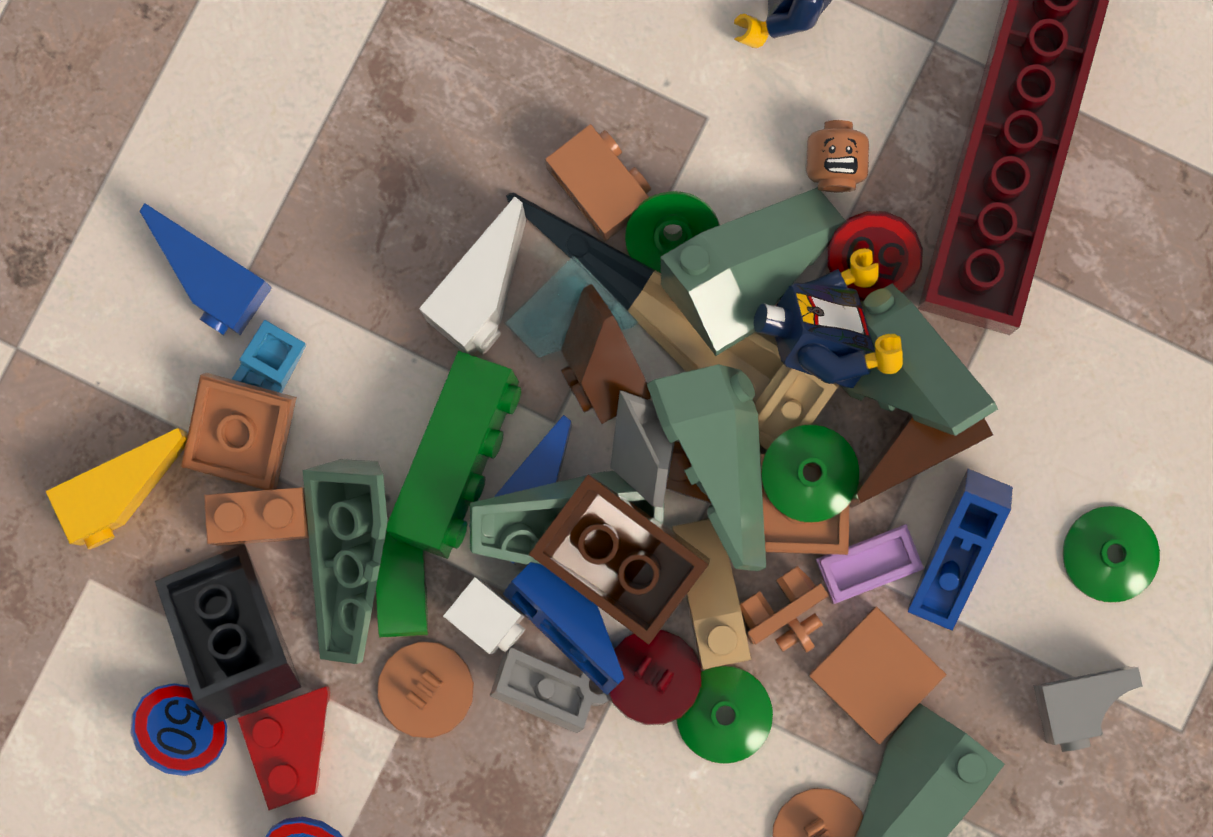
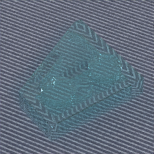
[504,256,638,357]

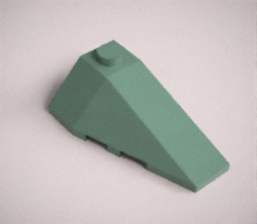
[661,187,846,356]
[840,284,998,436]
[647,364,766,571]
[302,459,388,664]
[470,471,664,565]
[855,703,1005,837]

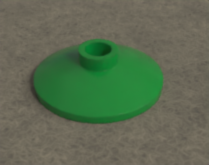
[625,191,720,273]
[761,425,860,523]
[1063,506,1160,603]
[676,666,773,764]

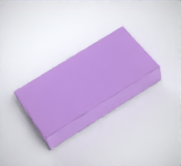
[815,524,924,604]

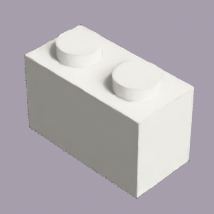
[443,577,526,654]

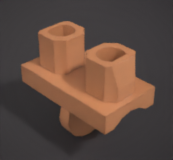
[740,566,829,653]

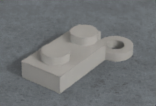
[489,647,611,733]

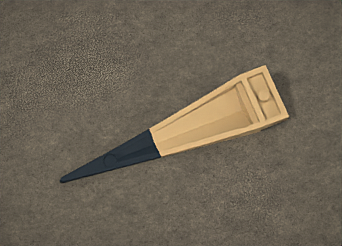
[506,193,839,450]

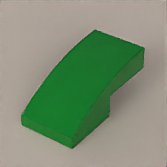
[376,533,428,638]

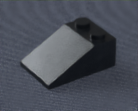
[155,544,302,725]

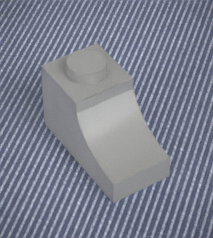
[1034,666,1143,752]

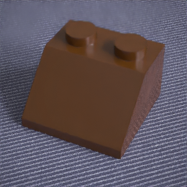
[561,284,651,424]

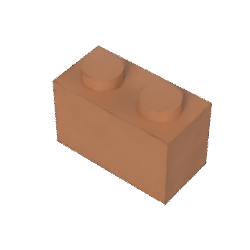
[545,124,651,242]
[204,487,309,546]

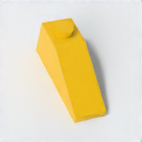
[46,428,188,549]

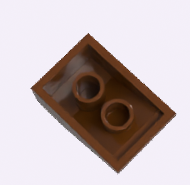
[849,413,993,508]
[529,474,710,644]

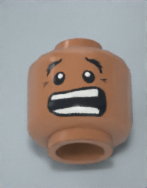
[806,120,869,193]

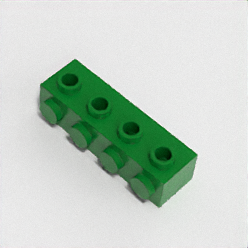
[386,351,521,559]

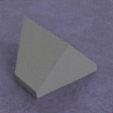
[610,390,675,508]

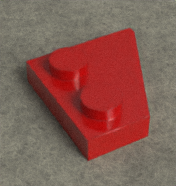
[237,686,330,810]

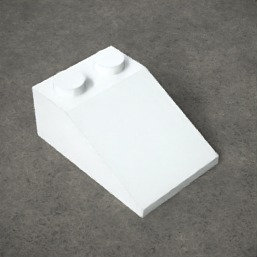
[419,197,526,356]

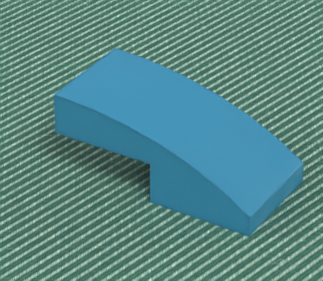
[232,320,306,393]

